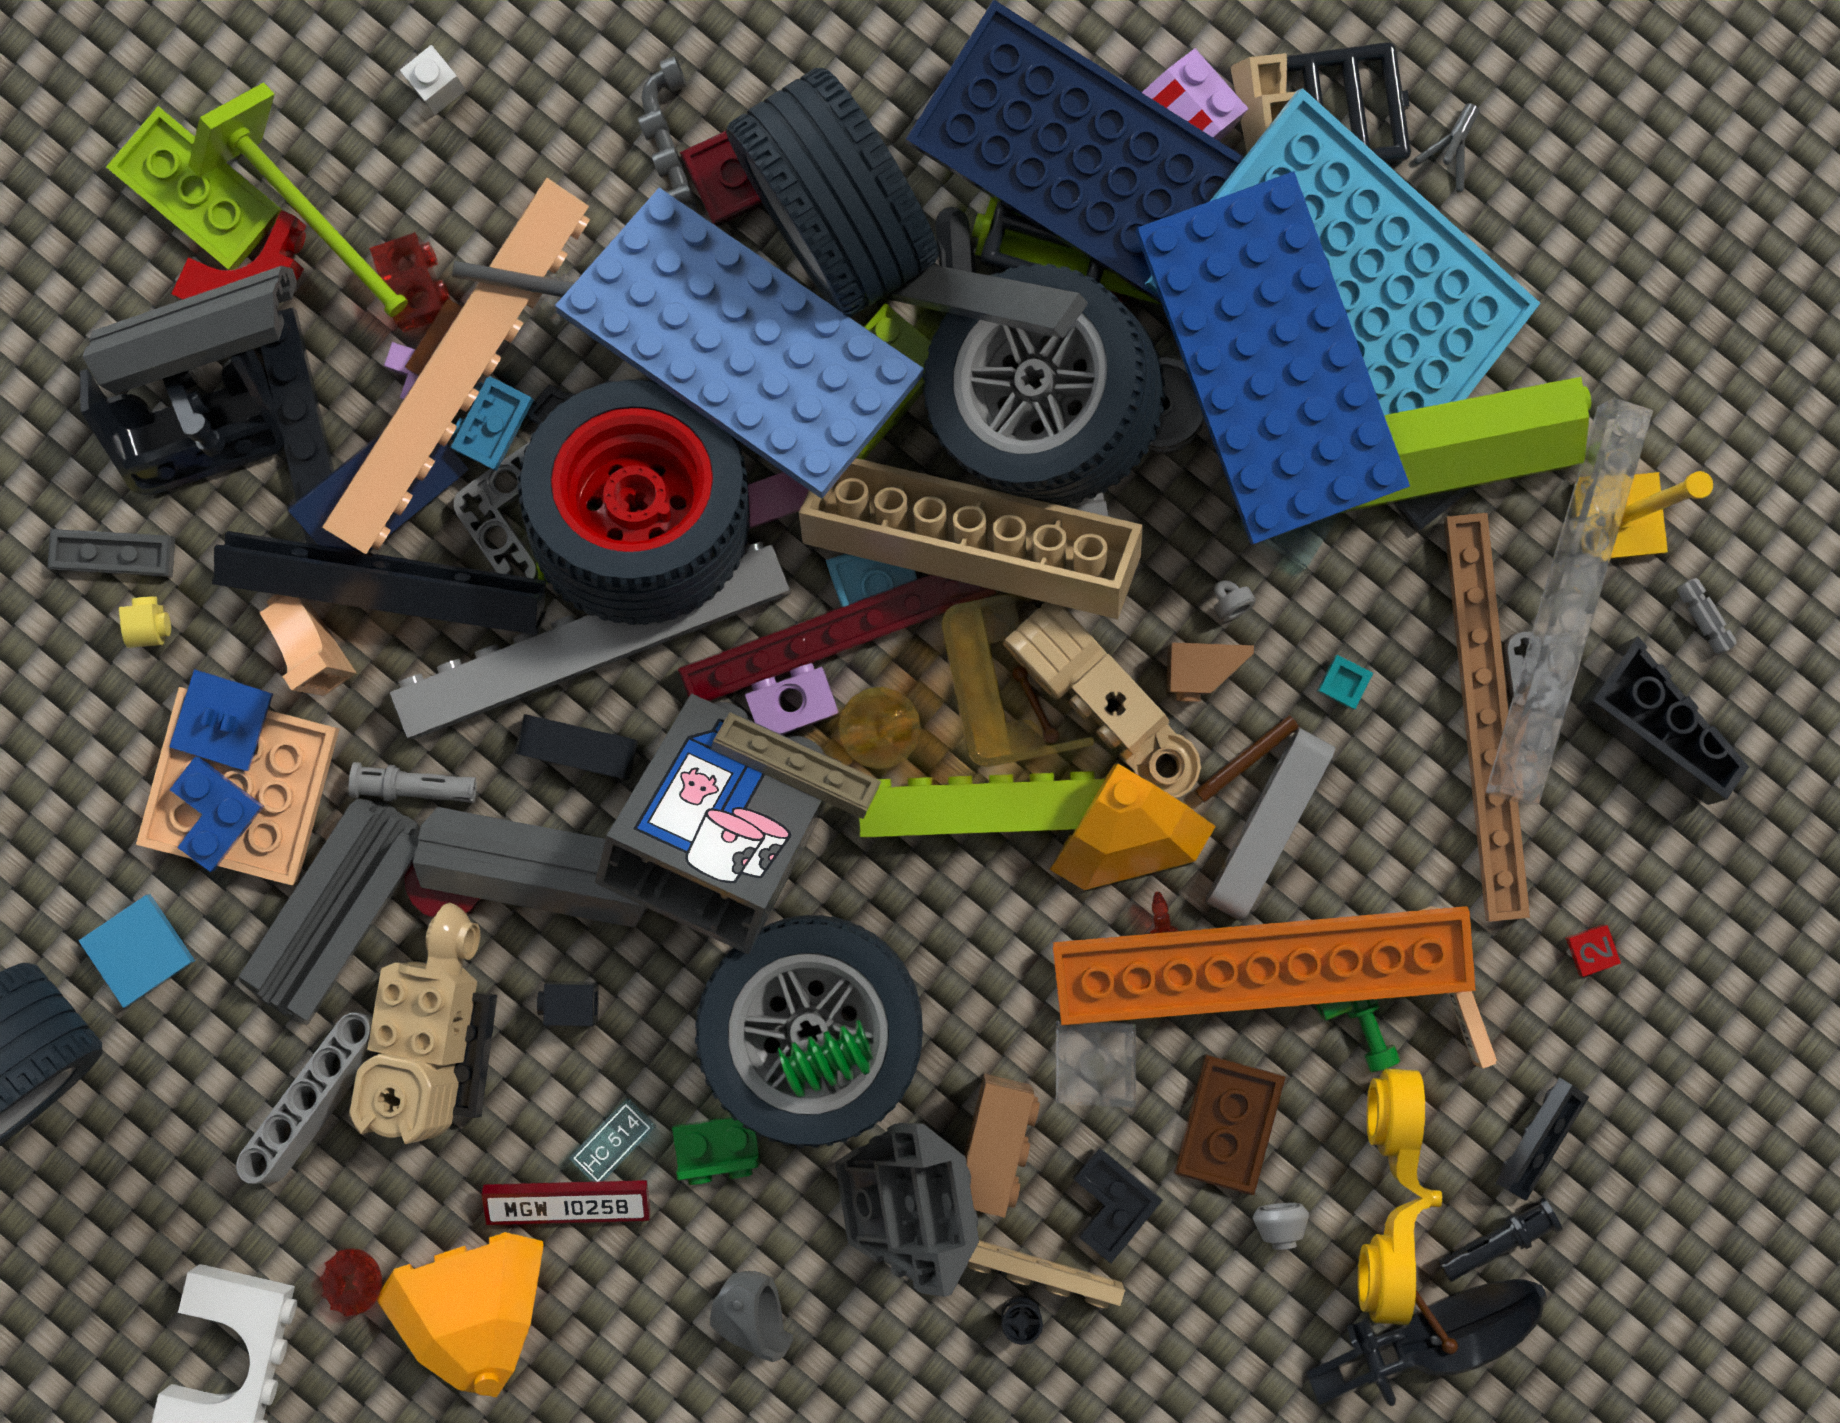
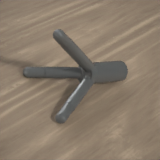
[1414,104,1480,192]

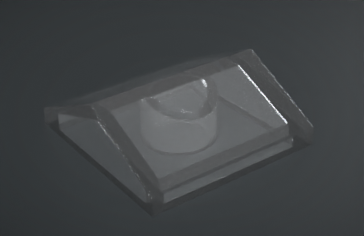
[1056,1021,1136,1108]

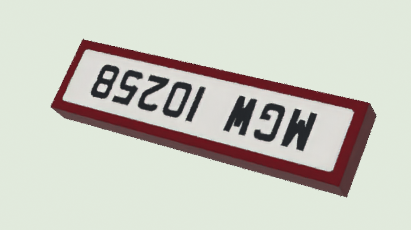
[482,1180,651,1225]

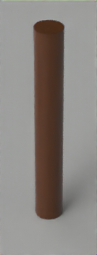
[1194,715,1299,803]

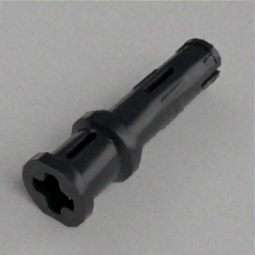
[1438,1197,1563,1283]

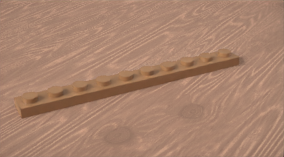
[1443,513,1530,922]

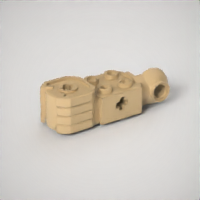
[1003,602,1201,798]
[349,903,480,1144]

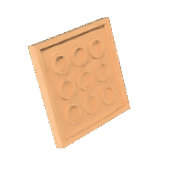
[136,687,340,886]

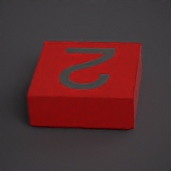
[1565,924,1621,977]

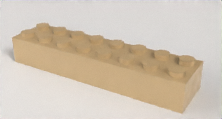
[799,458,1142,619]

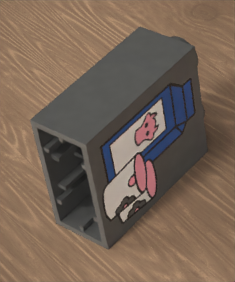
[595,693,841,955]

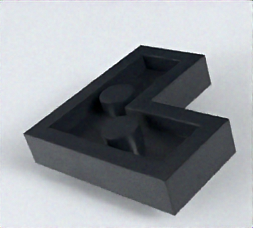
[1073,1145,1163,1264]

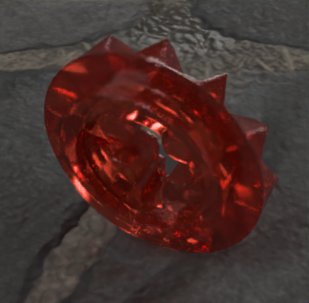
[319,1248,382,1316]

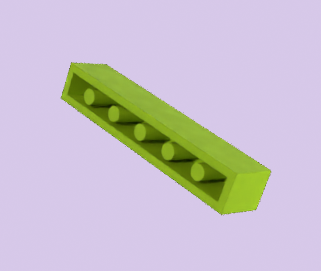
[859,771,1104,837]

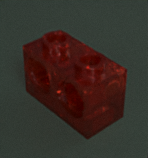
[369,232,451,332]

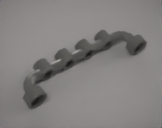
[638,55,746,246]

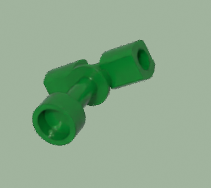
[1315,999,1401,1072]

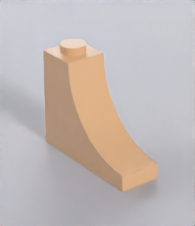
[260,594,357,696]

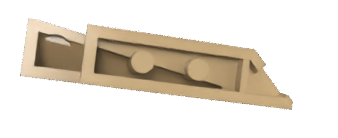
[1231,53,1296,154]

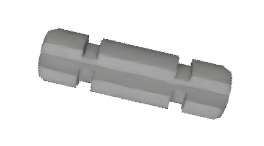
[1677,578,1737,654]

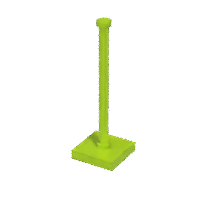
[188,82,408,317]

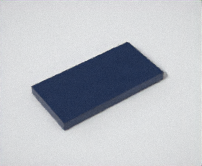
[288,432,469,553]

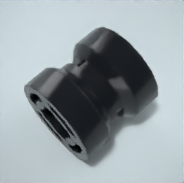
[1000,1295,1043,1345]

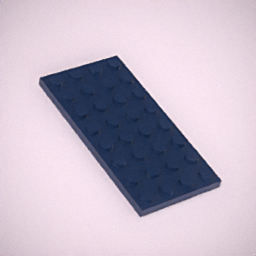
[906,0,1244,304]

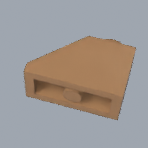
[1166,643,1254,702]

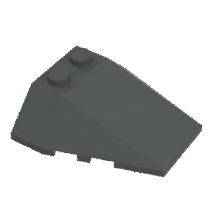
[835,1123,979,1297]

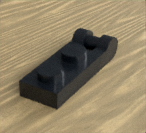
[162,369,225,456]

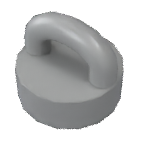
[1214,580,1256,621]

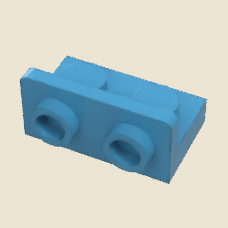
[450,376,534,472]

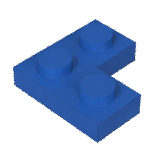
[169,757,264,872]

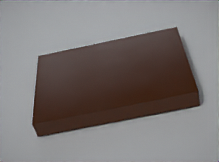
[1174,1054,1286,1195]

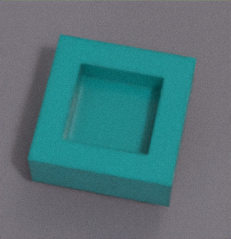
[1316,655,1374,710]

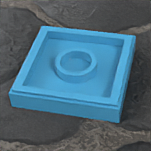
[79,894,195,1008]

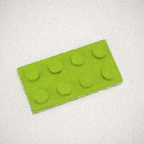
[106,106,282,270]

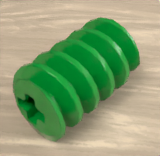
[778,1020,873,1098]

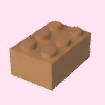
[964,1073,1040,1218]

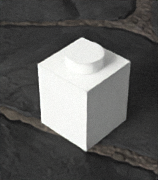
[400,45,466,115]

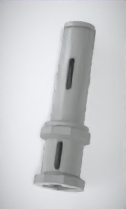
[349,762,477,803]

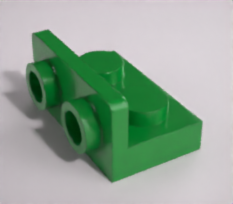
[672,1117,761,1185]

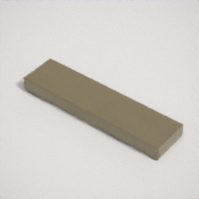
[711,712,881,819]

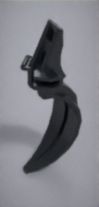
[1306,1279,1547,1406]

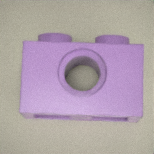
[745,663,840,735]

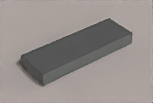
[47,529,175,577]

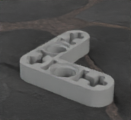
[453,442,538,579]

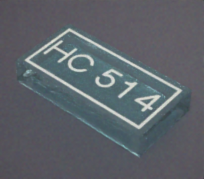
[569,1098,656,1182]

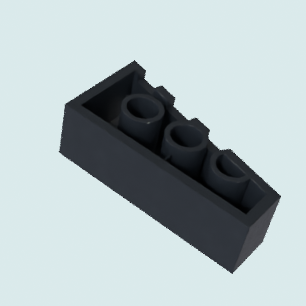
[1576,636,1749,805]

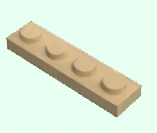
[967,1240,1125,1308]

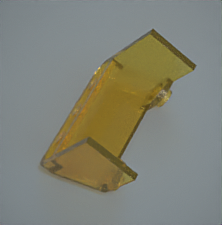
[941,593,1094,767]

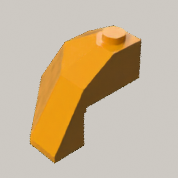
[1049,764,1216,890]
[377,1232,543,1397]

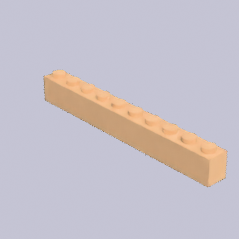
[322,178,590,554]

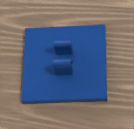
[169,669,273,771]

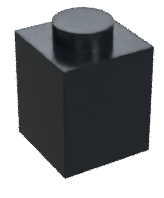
[537,981,599,1026]

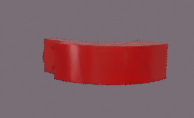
[171,210,306,300]

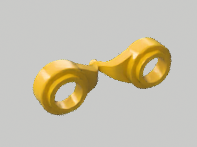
[1358,1068,1442,1325]

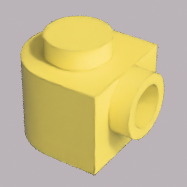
[119,597,171,648]

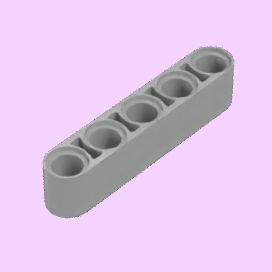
[1205,727,1336,922]
[236,1013,377,1184]

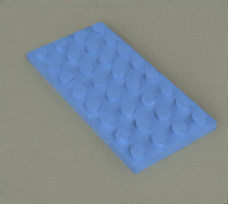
[555,188,924,499]

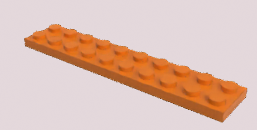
[1053,906,1476,1025]

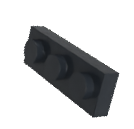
[453,991,498,1118]
[1496,1077,1589,1201]

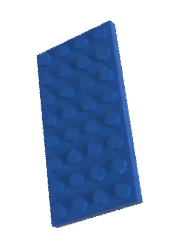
[1135,171,1410,545]

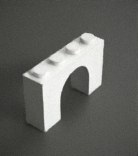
[152,1264,297,1423]

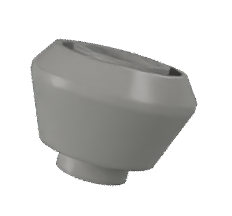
[1253,1203,1309,1250]

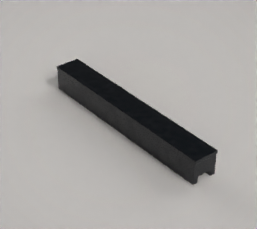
[212,531,546,635]

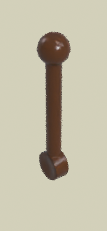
[1012,666,1059,744]
[1415,1289,1458,1355]

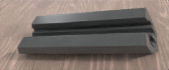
[83,266,297,394]
[239,799,420,1025]
[413,807,647,928]

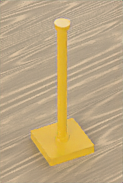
[1574,471,1713,562]

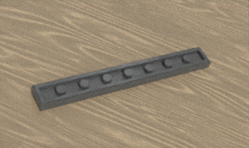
[883,265,1088,338]

